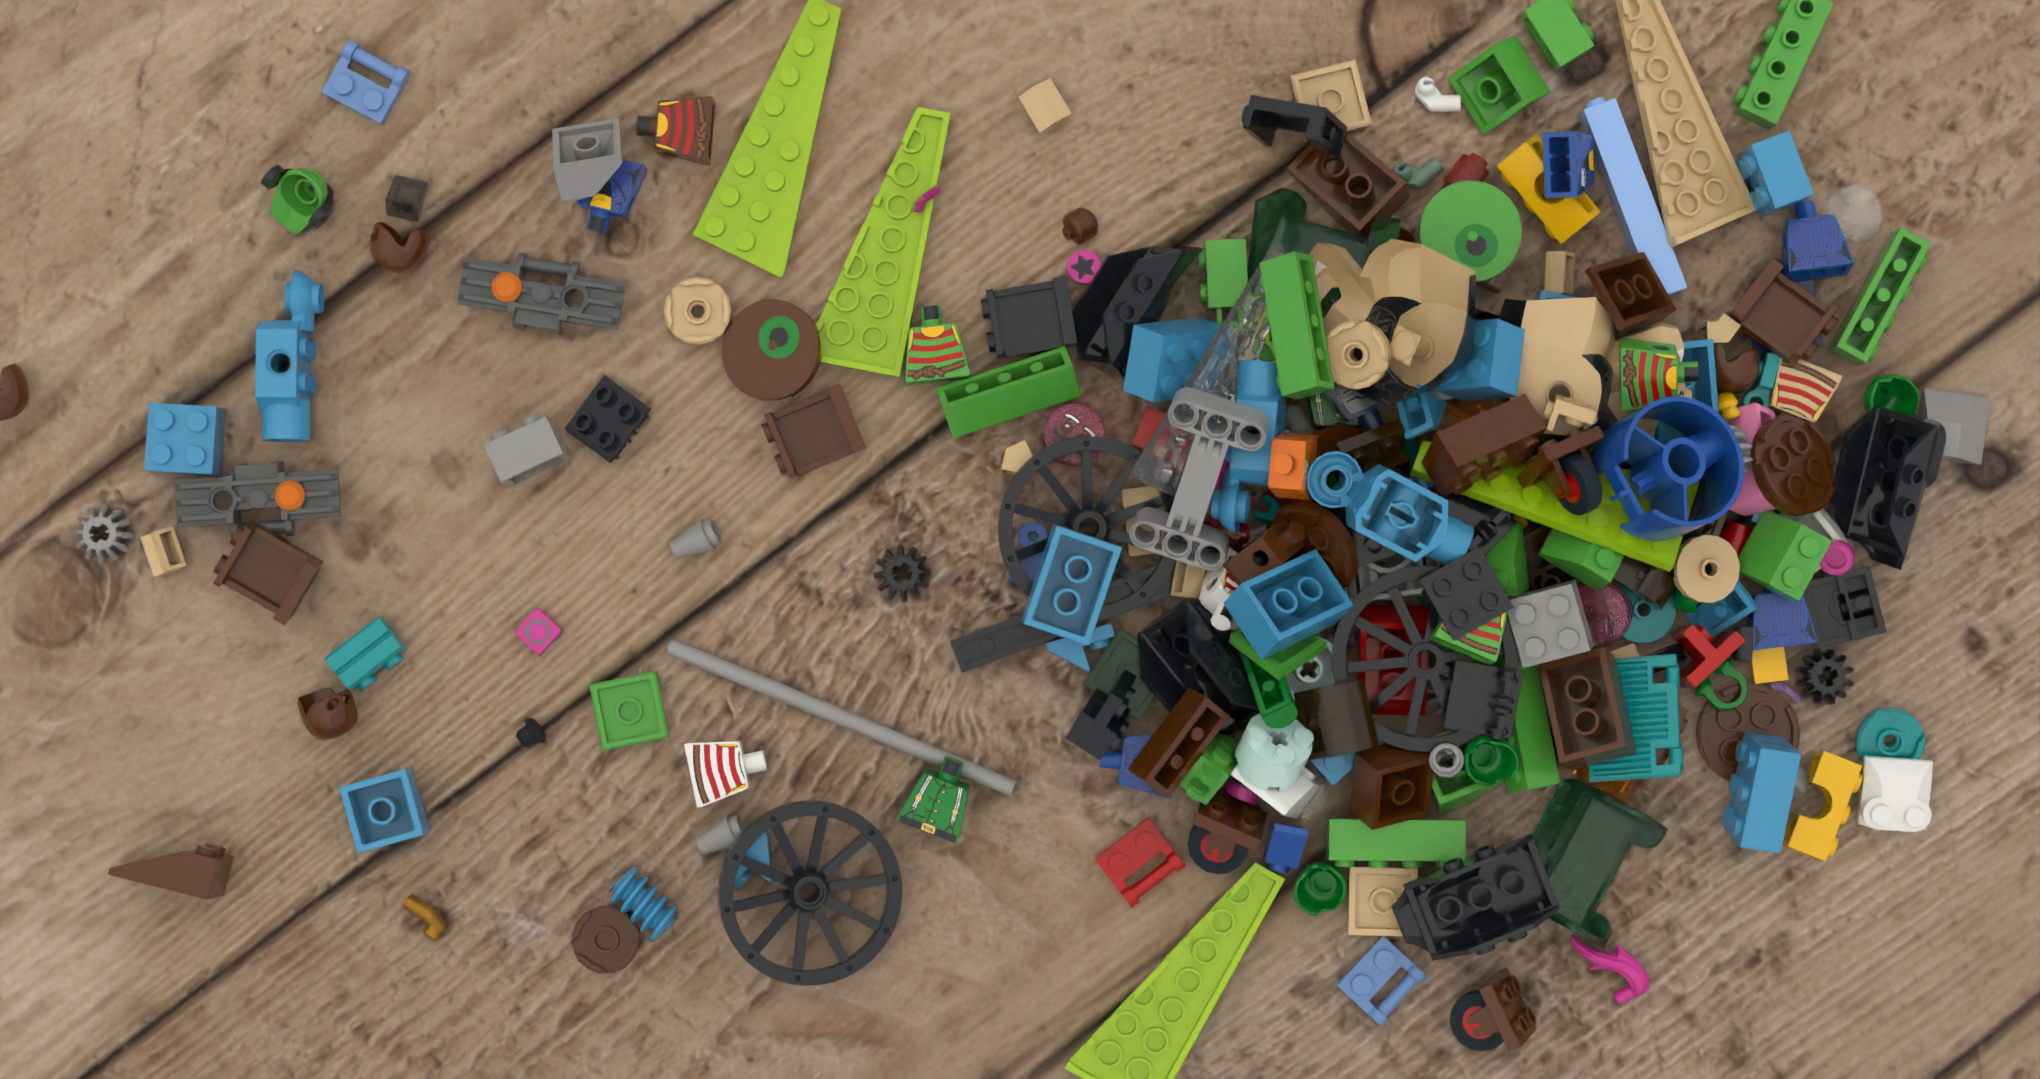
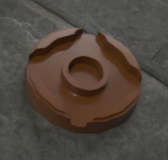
[572,905,640,974]

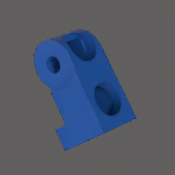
[1008,521,1047,583]

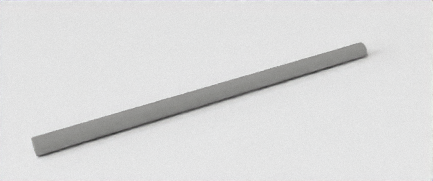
[666,638,1016,796]

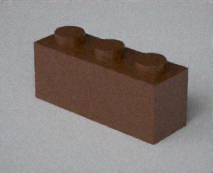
[1127,687,1230,799]

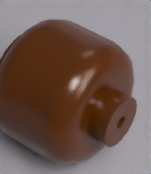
[1062,208,1098,245]

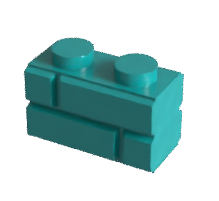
[325,616,408,691]

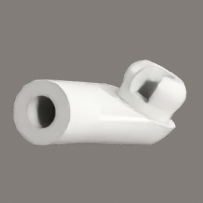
[1415,77,1461,112]

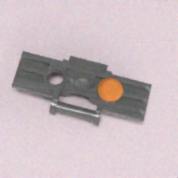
[457,252,626,335]
[175,461,341,537]

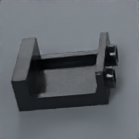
[1242,95,1348,159]
[981,276,1078,360]

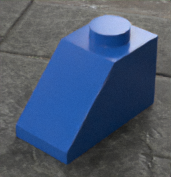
[1262,821,1309,873]

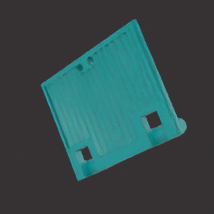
[1588,654,1683,782]

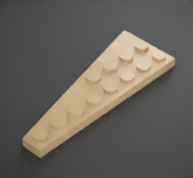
[1615,0,1756,248]

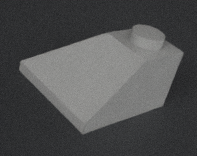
[552,118,622,201]
[1918,388,1990,465]

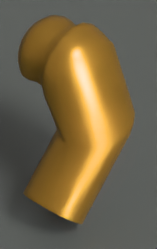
[403,894,446,941]

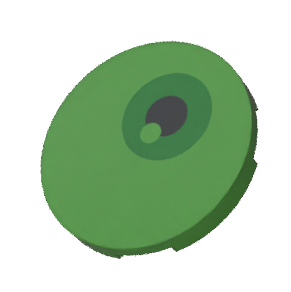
[1419,181,1522,283]

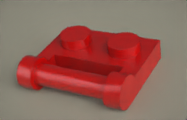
[1095,818,1185,908]

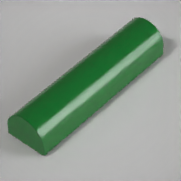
[1232,630,1298,728]

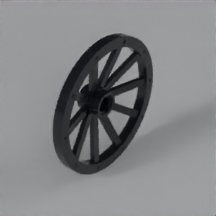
[997,436,1181,620]
[1332,566,1519,752]
[718,800,902,986]

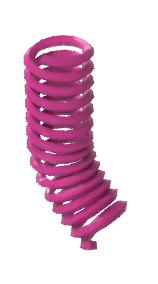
[913,186,941,213]

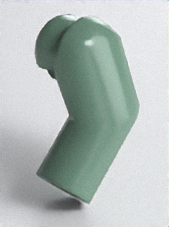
[1393,157,1444,189]

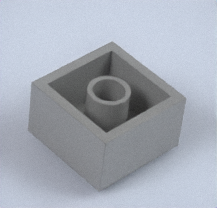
[484,414,572,486]
[1507,580,1594,668]

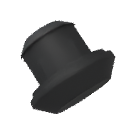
[516,718,546,747]

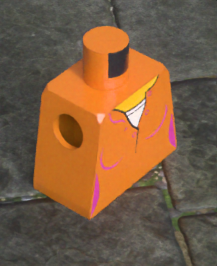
[1268,432,1318,500]

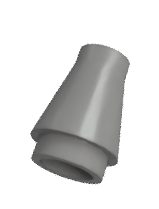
[669,518,723,559]
[1429,743,1464,778]
[696,814,746,855]

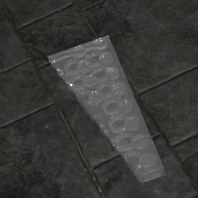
[1129,242,1294,498]

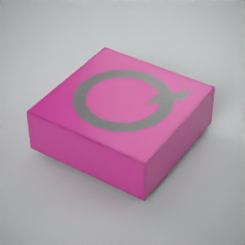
[514,608,563,656]

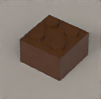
[1350,743,1433,830]

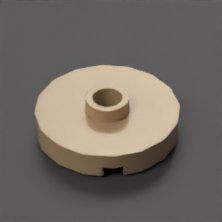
[664,277,732,345]
[1326,320,1392,390]
[1673,535,1740,603]

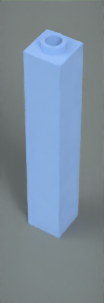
[1578,96,1687,296]

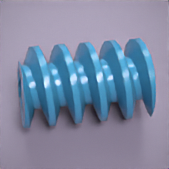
[607,866,680,942]

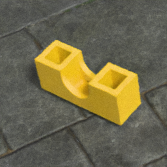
[1497,134,1601,244]
[1782,750,1863,861]

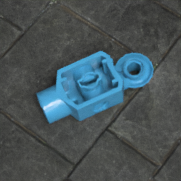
[255,270,324,442]
[1211,360,1287,534]
[1307,451,1474,566]

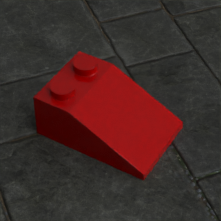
[1358,605,1428,715]

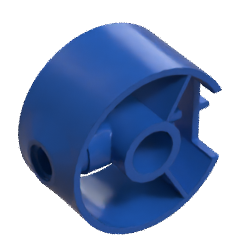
[1592,396,1744,541]

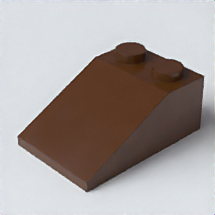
[1286,132,1410,245]
[1585,252,1677,334]
[108,844,234,900]

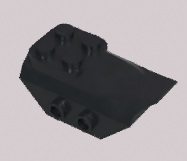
[1072,246,1203,378]
[1829,406,1946,570]
[1138,598,1260,735]
[1391,834,1561,960]

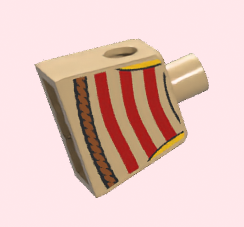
[1768,358,1843,424]

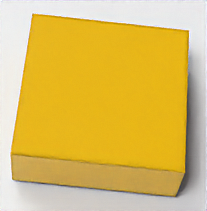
[1749,646,1789,684]

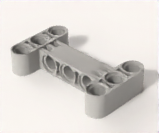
[1129,387,1270,571]

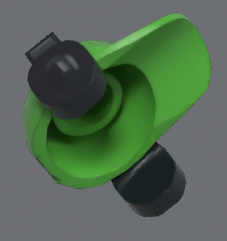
[261,165,334,234]

